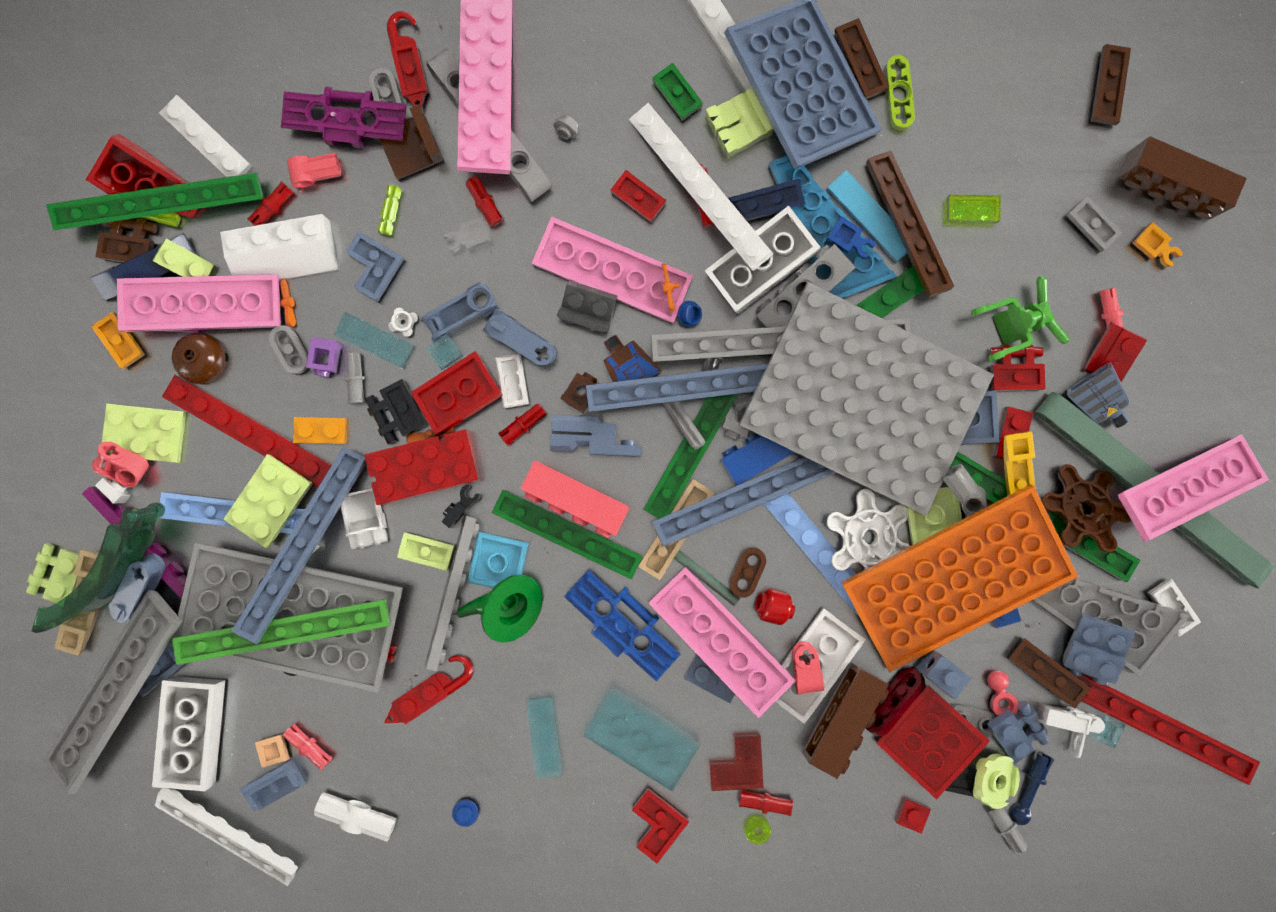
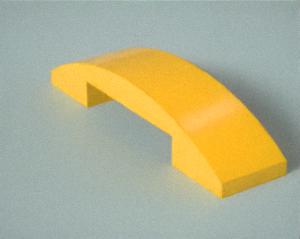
[1004,431,1036,496]

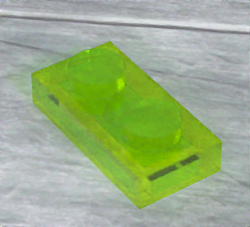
[947,195,1001,223]

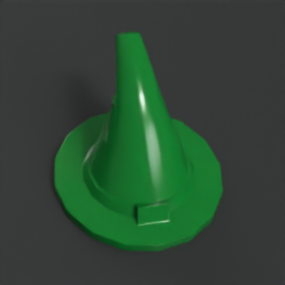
[456,574,543,643]

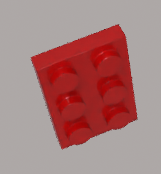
[411,351,503,436]

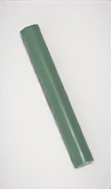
[674,550,740,606]

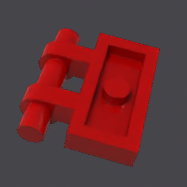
[989,344,1046,391]

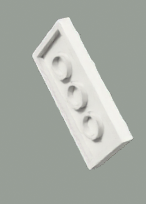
[775,608,866,724]

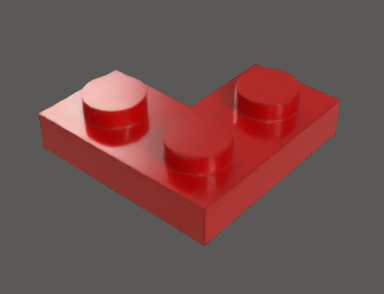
[632,788,689,864]

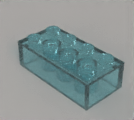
[583,686,700,791]

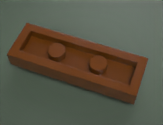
[834,18,889,99]
[1091,44,1131,126]
[1008,638,1091,709]

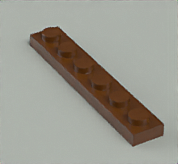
[866,151,954,298]

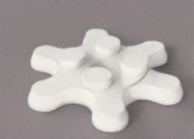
[827,489,910,570]

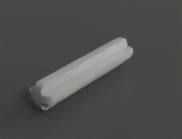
[663,401,705,450]

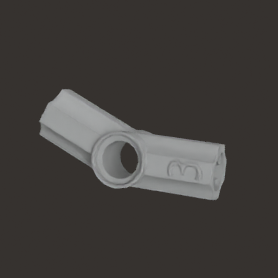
[942,464,987,517]

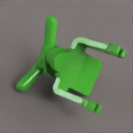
[971,276,1070,362]

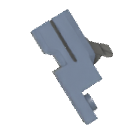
[550,410,641,457]

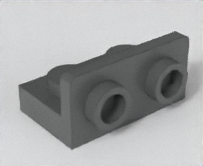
[557,280,618,333]

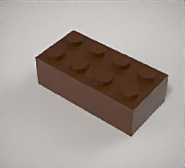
[1117,136,1247,219]
[802,662,889,779]

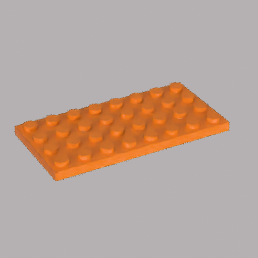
[841,484,1078,673]

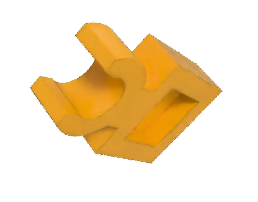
[1132,222,1183,268]

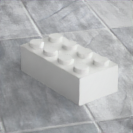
[705,206,821,315]
[152,676,225,791]

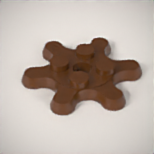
[1041,464,1132,553]

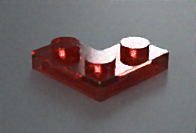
[710,734,764,791]

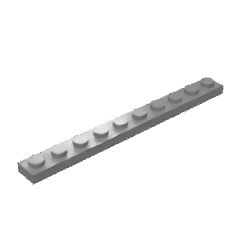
[650,319,910,362]

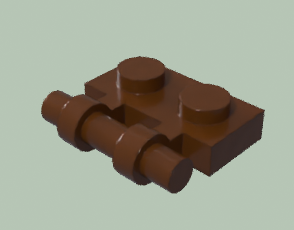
[95,218,157,263]

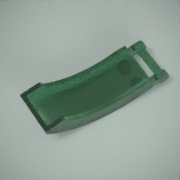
[31,502,165,633]

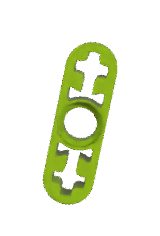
[884,55,915,131]

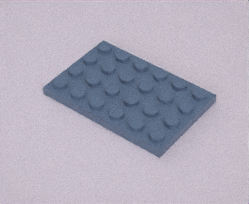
[724,0,882,169]

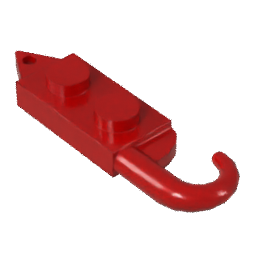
[387,11,429,109]
[384,655,473,725]

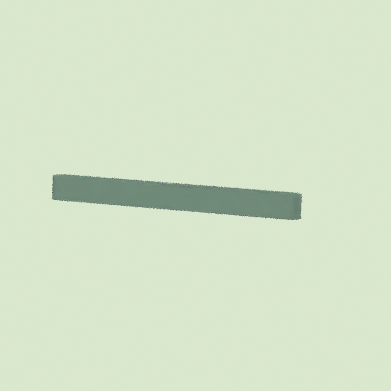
[1035,392,1275,589]

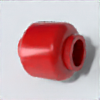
[755,588,795,625]

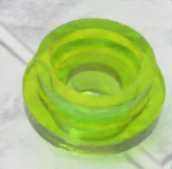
[745,817,771,845]

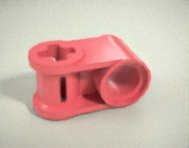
[92,442,149,488]
[792,641,824,695]

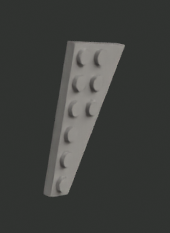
[1034,578,1190,677]

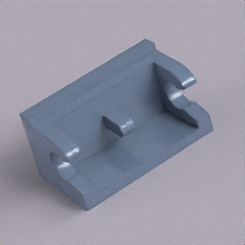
[239,758,306,811]

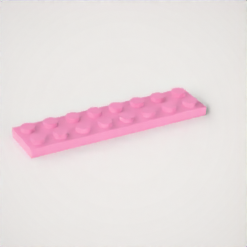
[457,0,512,174]

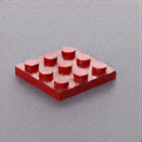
[876,685,990,800]

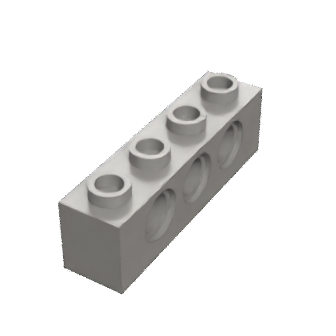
[756,244,856,328]

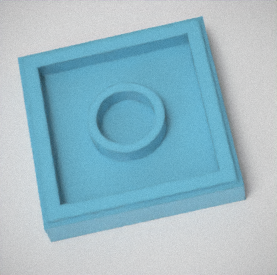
[467,532,529,588]

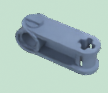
[421,282,498,342]
[483,308,557,365]
[108,554,165,623]

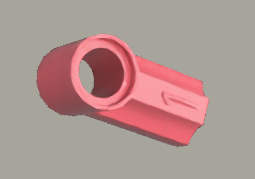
[287,153,342,188]

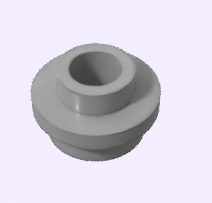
[553,115,578,139]

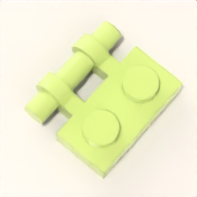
[26,543,79,607]

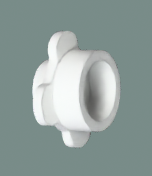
[389,307,418,337]

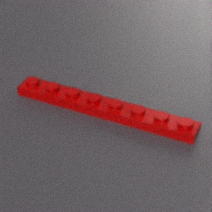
[162,375,332,487]

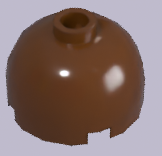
[171,333,227,384]

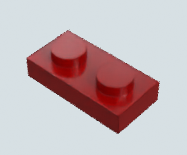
[610,170,667,222]
[993,406,1033,459]

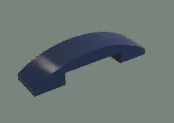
[90,233,197,301]

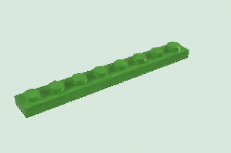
[172,599,390,665]

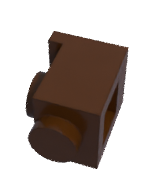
[560,372,597,414]

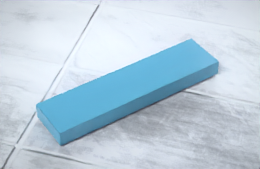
[827,170,907,263]

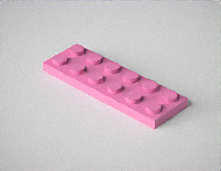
[532,217,693,324]
[117,275,281,332]
[1118,435,1269,542]
[648,567,796,718]

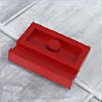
[1084,322,1147,382]

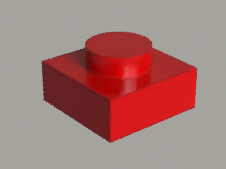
[895,797,931,834]

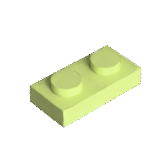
[152,238,214,277]
[397,532,455,571]

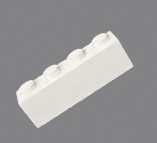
[220,214,338,281]

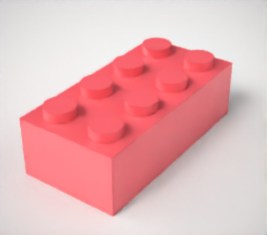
[520,460,630,538]

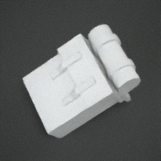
[341,488,388,550]
[1037,703,1105,758]

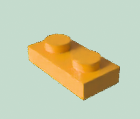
[91,312,145,369]
[293,417,348,444]

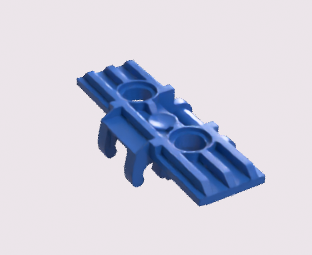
[564,569,681,681]

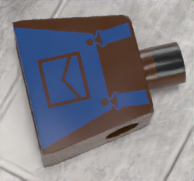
[603,335,662,382]

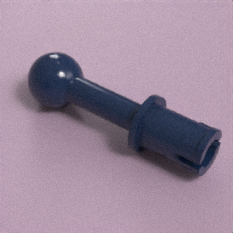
[1010,752,1054,825]

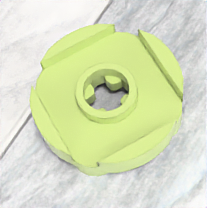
[973,754,1020,809]

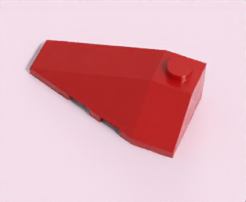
[85,134,198,218]

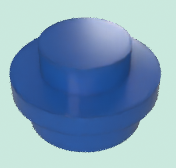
[677,300,702,326]
[452,800,478,827]

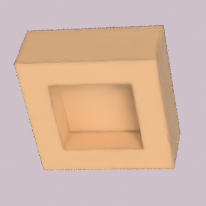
[255,734,290,768]

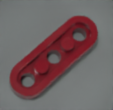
[866,668,925,737]

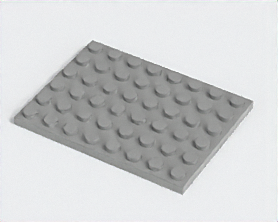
[739,282,994,516]

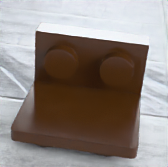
[379,105,444,179]

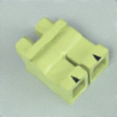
[705,88,774,159]

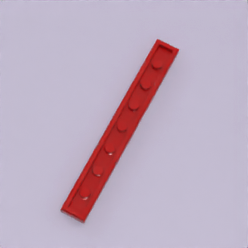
[1074,674,1260,785]

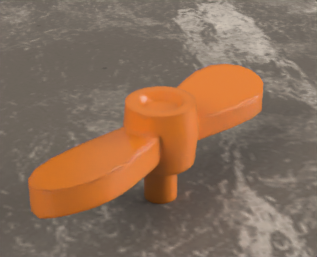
[661,263,680,312]
[280,279,296,327]
[406,428,454,443]

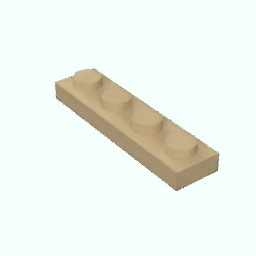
[638,479,715,580]

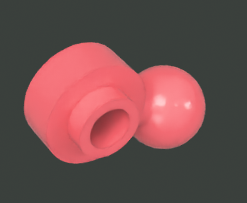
[987,670,1018,716]

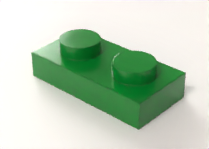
[652,63,703,121]

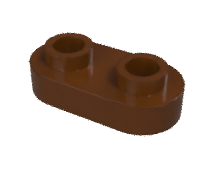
[729,547,766,598]

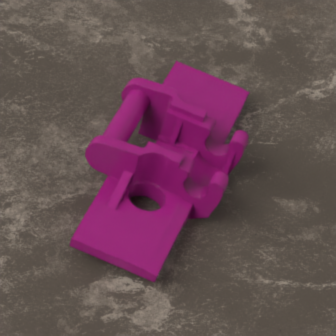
[281,86,407,148]

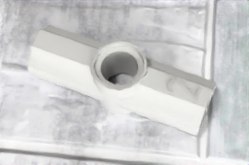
[314,792,397,842]

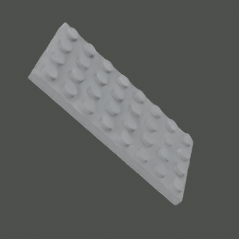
[171,543,403,693]

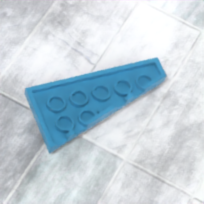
[769,155,898,299]

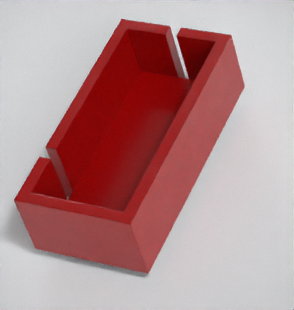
[364,429,482,505]

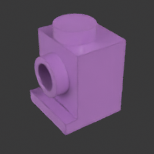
[306,337,343,377]

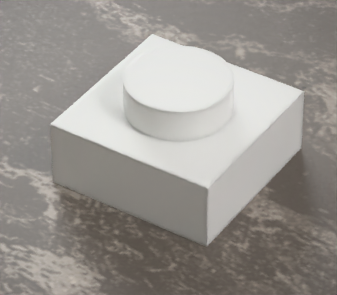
[95,478,132,504]

